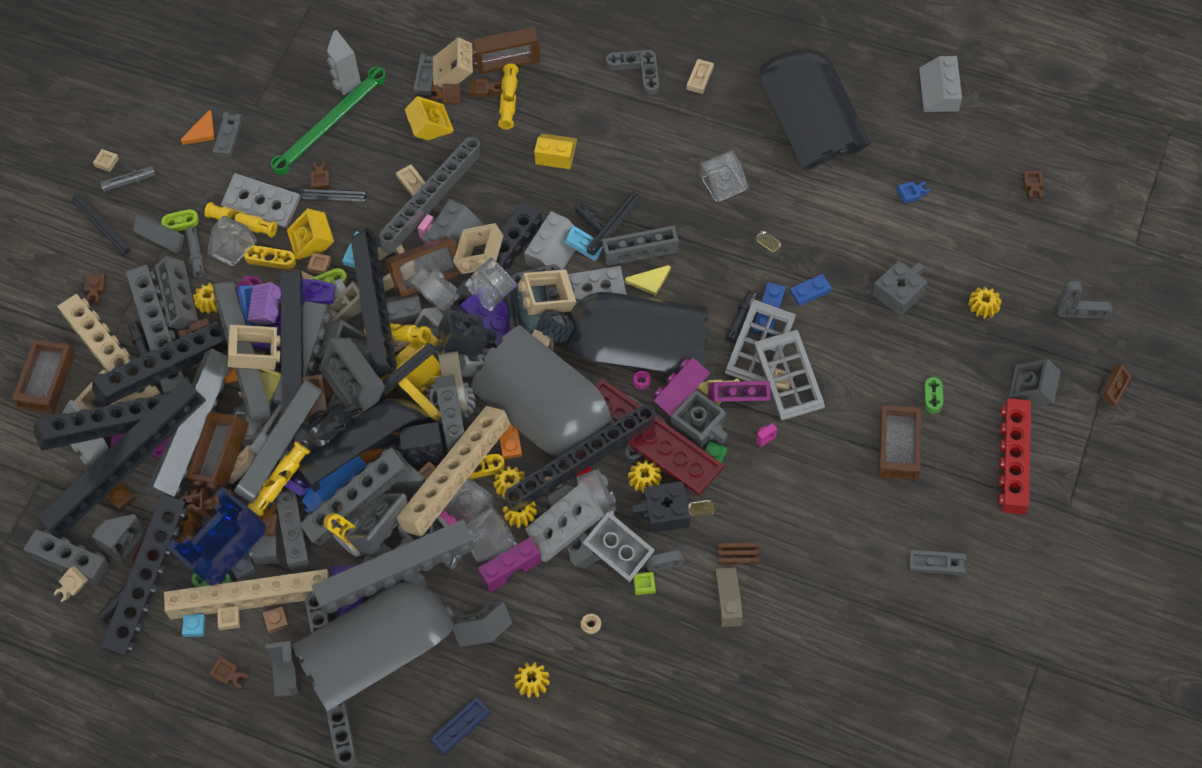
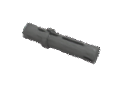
[100,165,156,193]
[185,227,205,278]

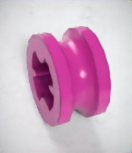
[633,371,650,390]

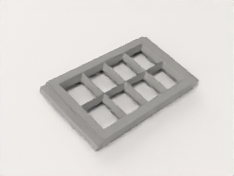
[725,299,796,381]
[754,330,825,421]

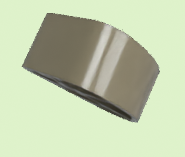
[438,351,468,412]

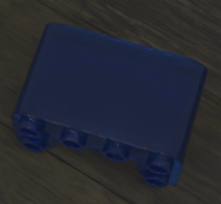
[166,486,266,586]

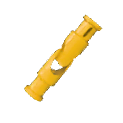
[498,63,519,129]
[205,202,278,238]
[364,323,431,343]
[247,441,310,516]

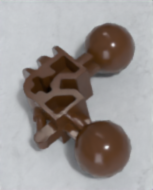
[174,487,238,557]

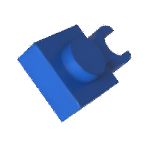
[896,181,930,204]

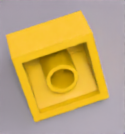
[405,96,454,140]
[534,134,577,169]
[287,208,334,260]
[396,344,442,396]

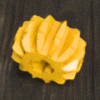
[193,282,218,315]
[968,286,1001,319]
[628,460,662,494]
[494,466,525,500]
[503,497,537,528]
[514,662,550,698]

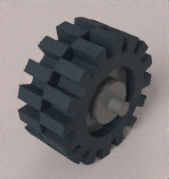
[537,309,574,342]

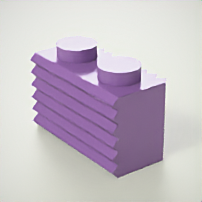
[247,282,281,326]

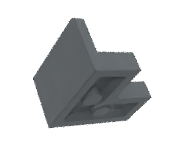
[453,601,512,647]
[265,641,300,697]

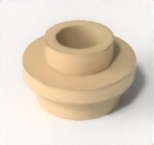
[581,614,601,634]

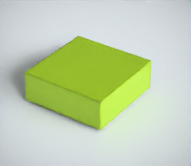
[633,572,656,595]

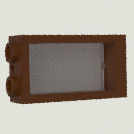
[472,27,540,74]
[386,235,461,298]
[12,340,75,414]
[878,404,922,480]
[186,412,249,490]

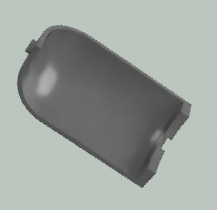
[470,325,611,458]
[292,583,455,711]

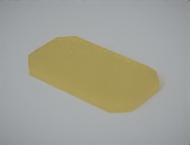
[756,231,781,252]
[688,500,716,517]

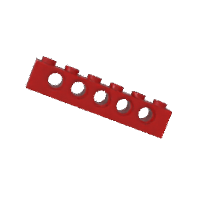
[998,398,1031,515]

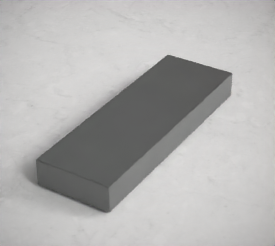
[133,214,184,253]

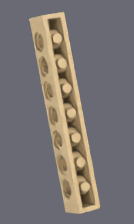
[58,294,160,399]
[397,406,510,537]
[164,569,330,620]

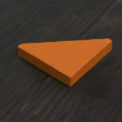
[181,110,215,145]

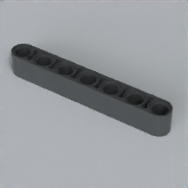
[233,380,322,502]

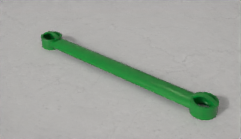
[271,67,386,175]

